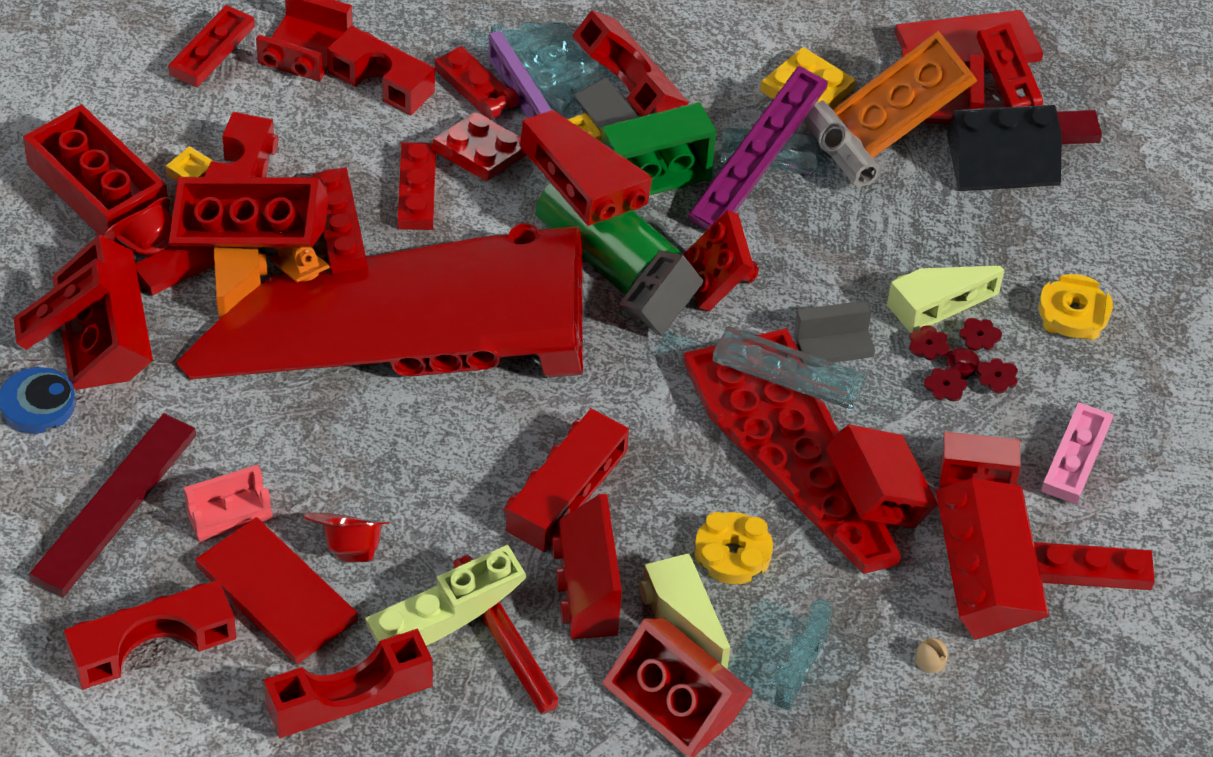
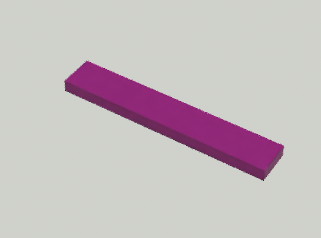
[688,65,828,231]

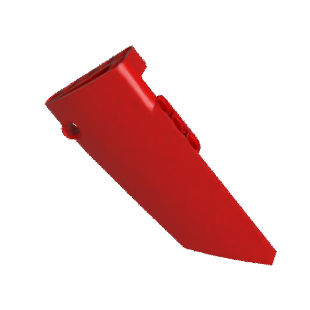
[176,223,583,380]

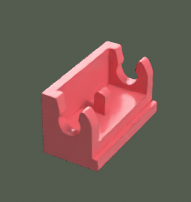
[184,465,273,542]

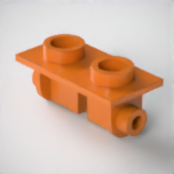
[269,247,330,282]

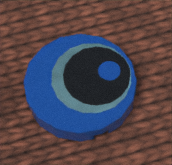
[0,367,76,434]

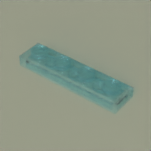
[713,326,866,410]

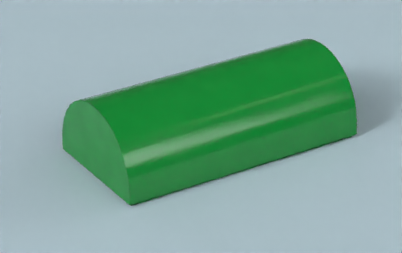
[535,183,682,295]

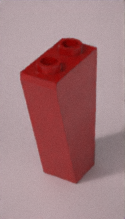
[520,110,652,226]

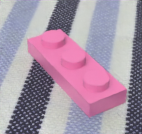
[1041,402,1114,505]

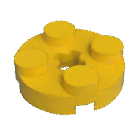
[1038,274,1113,340]
[694,512,773,584]

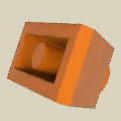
[214,246,267,319]

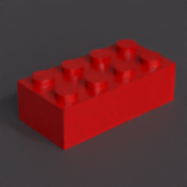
[23,104,169,236]

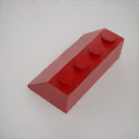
[169,177,329,247]
[52,235,153,390]
[936,478,1050,640]

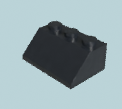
[947,105,1062,191]

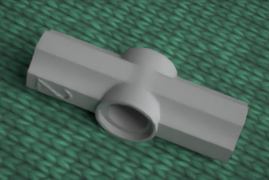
[802,100,880,188]

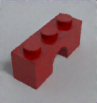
[327,25,435,116]
[204,111,279,177]

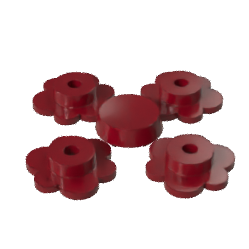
[909,318,1018,402]

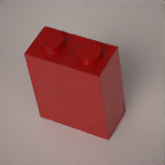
[826,424,938,528]

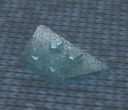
[490,22,599,115]

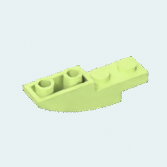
[365,545,526,646]

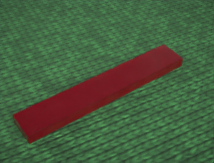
[29,413,196,598]

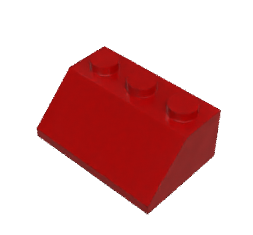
[551,493,622,639]
[602,618,753,757]

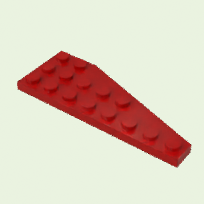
[683,328,901,574]

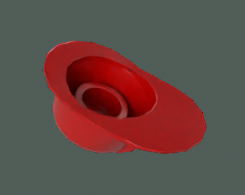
[102,197,172,255]
[303,512,390,563]

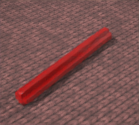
[453,555,558,714]

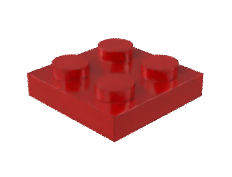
[432,112,527,182]

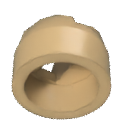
[915,638,948,673]

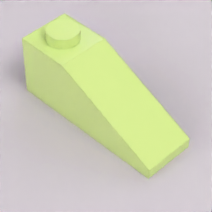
[887,266,1004,333]
[639,553,730,669]

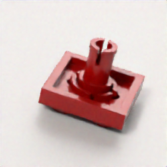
[684,210,759,312]

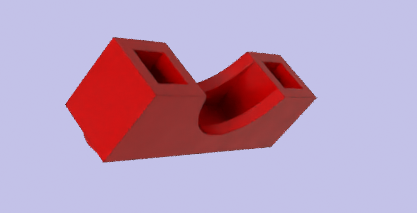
[572,10,689,117]
[64,580,237,690]
[263,628,433,739]

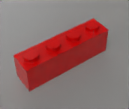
[504,408,629,552]

